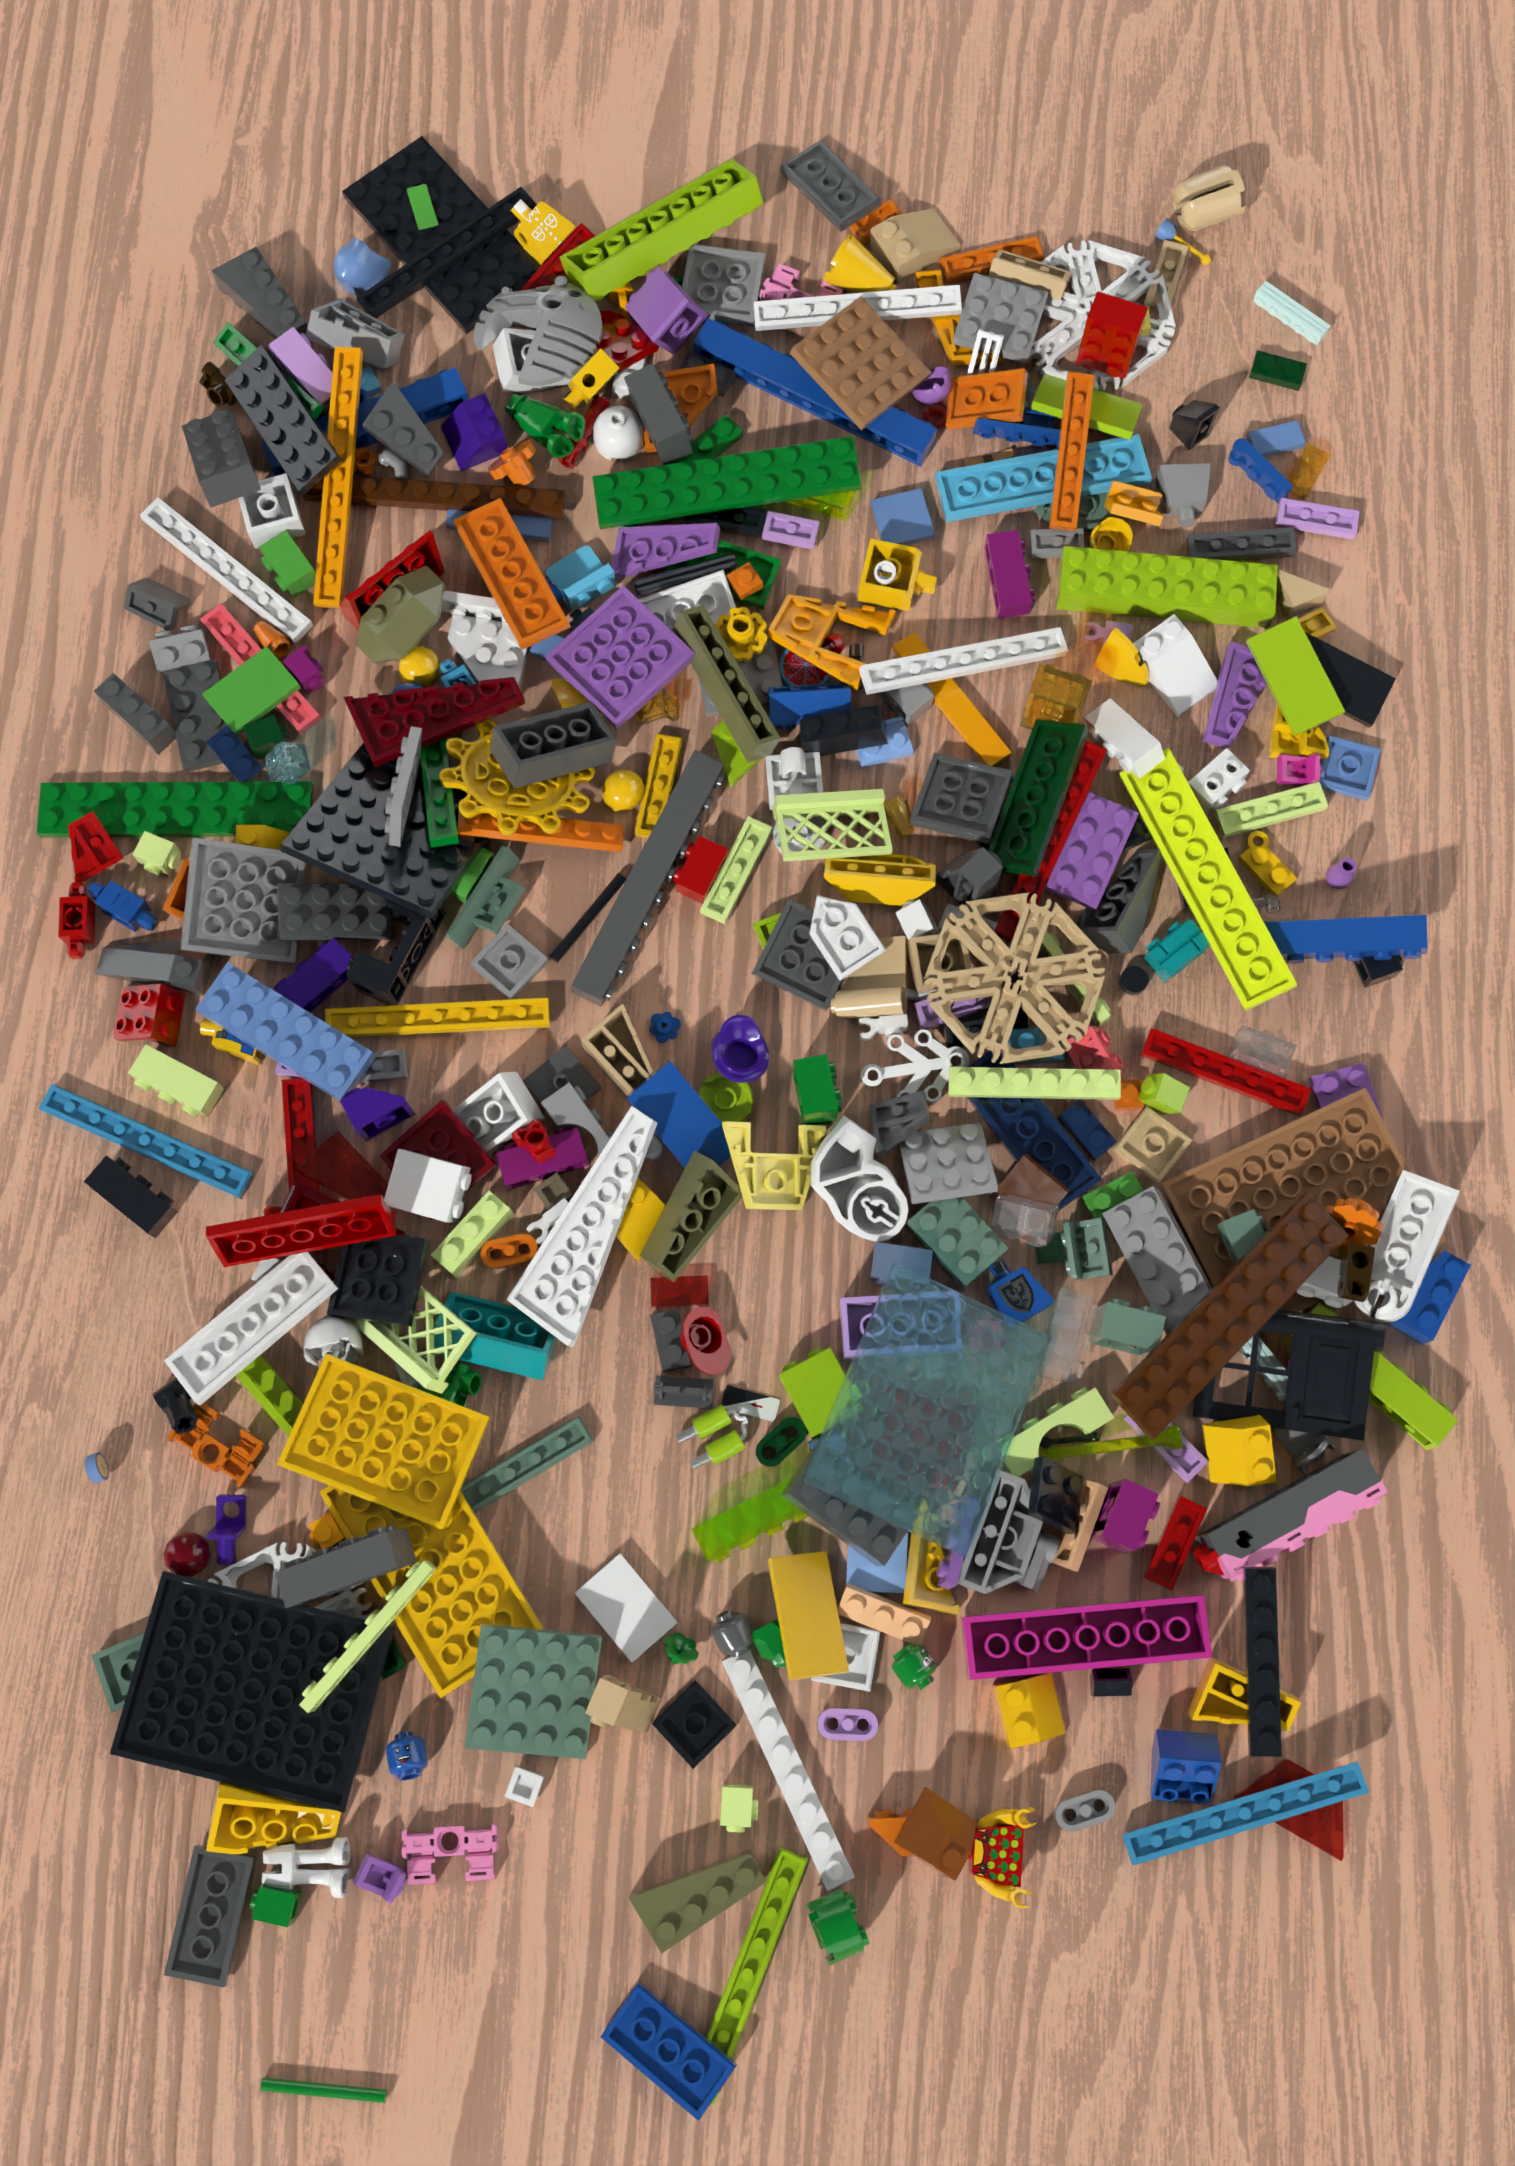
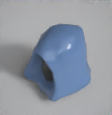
[333,238,391,297]

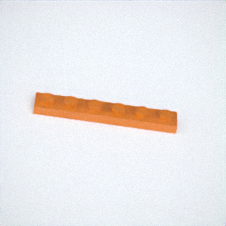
[1049,371,1095,532]
[457,811,623,853]

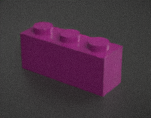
[984,530,1035,619]
[496,1127,590,1191]

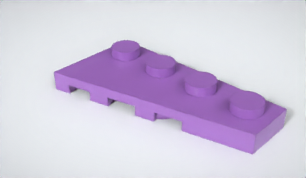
[1202,641,1266,749]

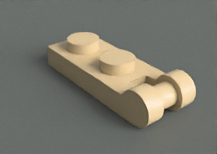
[1144,240,1189,308]

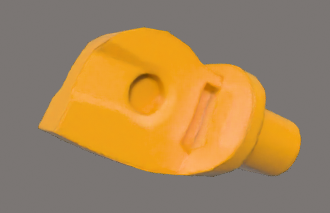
[608,282,635,320]

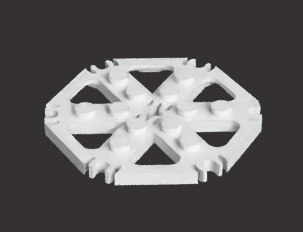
[1028,240,1176,392]

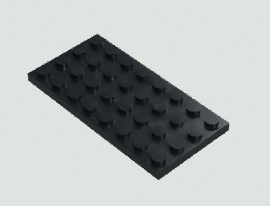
[342,136,541,334]

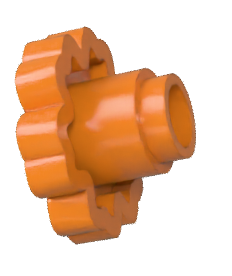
[488,439,537,487]
[1325,1198,1383,1247]

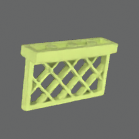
[772,789,893,861]
[355,1285,476,1394]

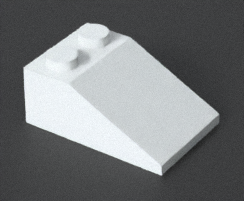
[493,328,582,393]
[1133,615,1217,717]
[453,1072,545,1155]

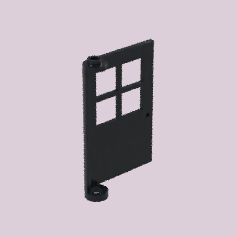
[1193,1309,1386,1441]

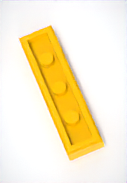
[634,733,683,838]

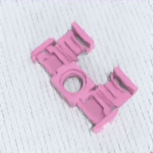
[758,263,844,301]
[402,1824,499,1885]

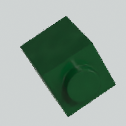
[243,715,290,760]

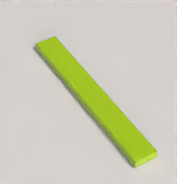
[706,1846,808,2105]

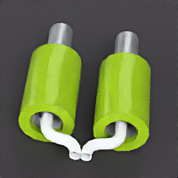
[676,1404,748,1470]

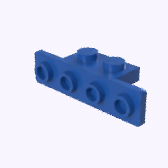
[973,407,1060,448]

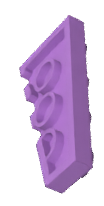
[612,523,720,580]

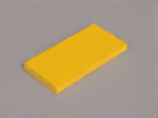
[768,1551,849,1681]

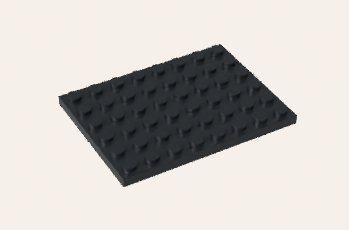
[110,1571,395,1813]

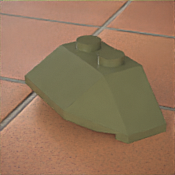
[356,566,446,663]

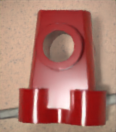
[512,1119,555,1164]

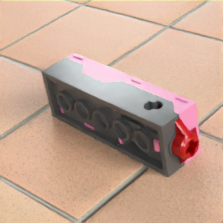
[1194,1449,1388,1581]

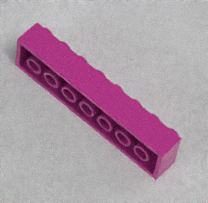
[960,1595,1212,1680]

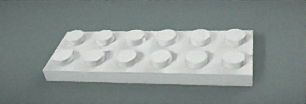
[164,1252,338,1406]

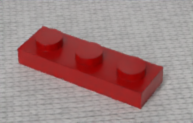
[1143,1496,1207,1591]

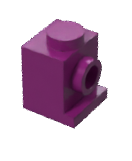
[283,645,326,694]

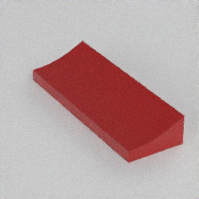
[206,1194,396,1267]

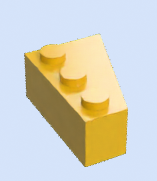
[1187,1658,1301,1731]

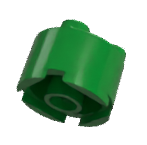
[806,1889,869,1966]

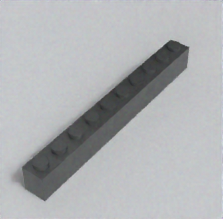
[571,750,726,1007]

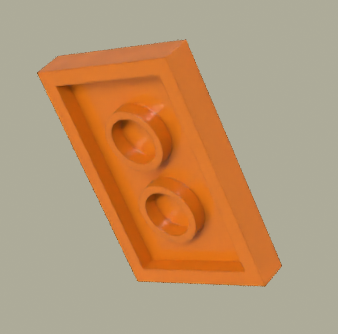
[945,368,1028,430]

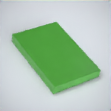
[202,646,301,736]

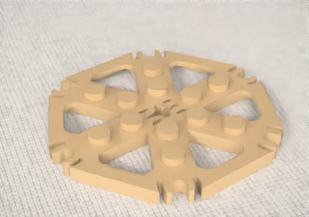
[924,892,1105,1064]

